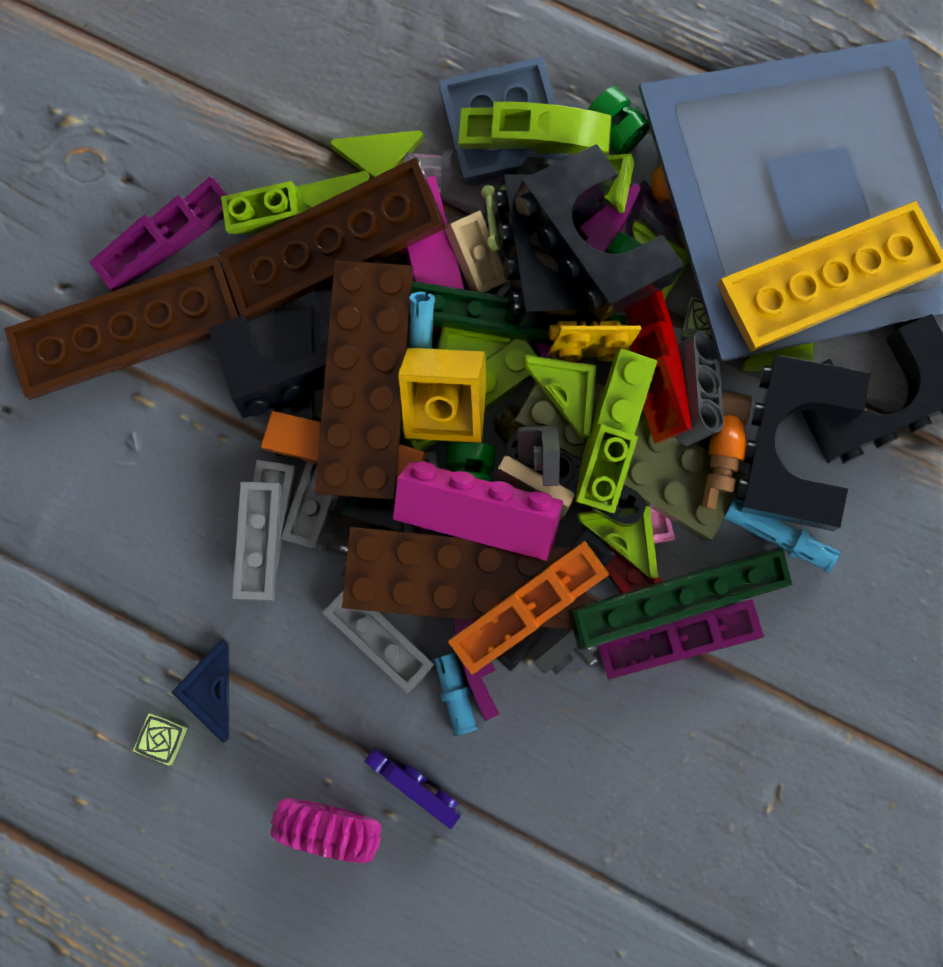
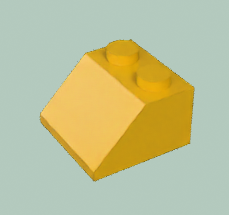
[398,348,487,443]

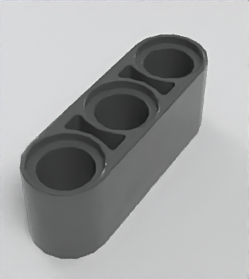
[675,331,724,446]

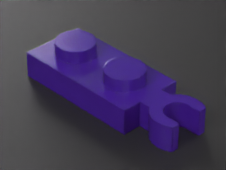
[364,748,461,829]

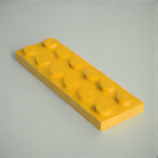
[716,201,943,352]

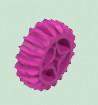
[270,798,382,863]

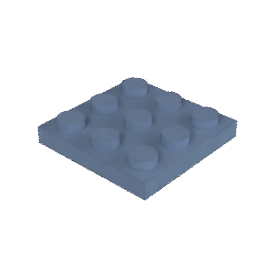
[438,57,570,185]

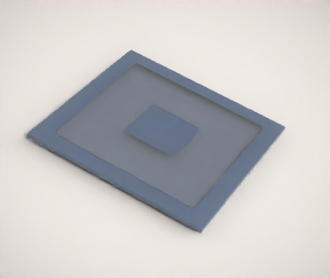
[638,38,943,362]

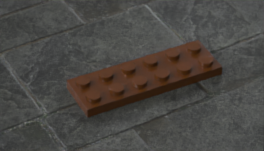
[219,157,446,322]
[4,256,239,400]
[315,260,414,500]
[342,527,586,630]

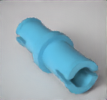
[433,653,478,736]

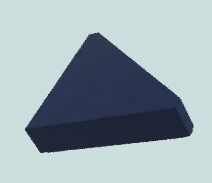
[171,639,229,743]

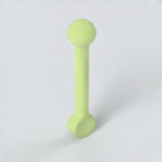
[481,185,501,252]

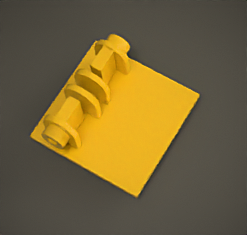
[548,321,641,362]

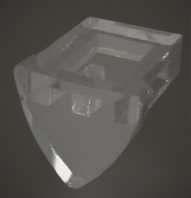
[404,150,455,195]

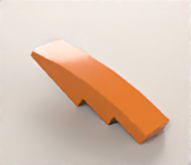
[261,411,426,486]
[448,541,609,675]

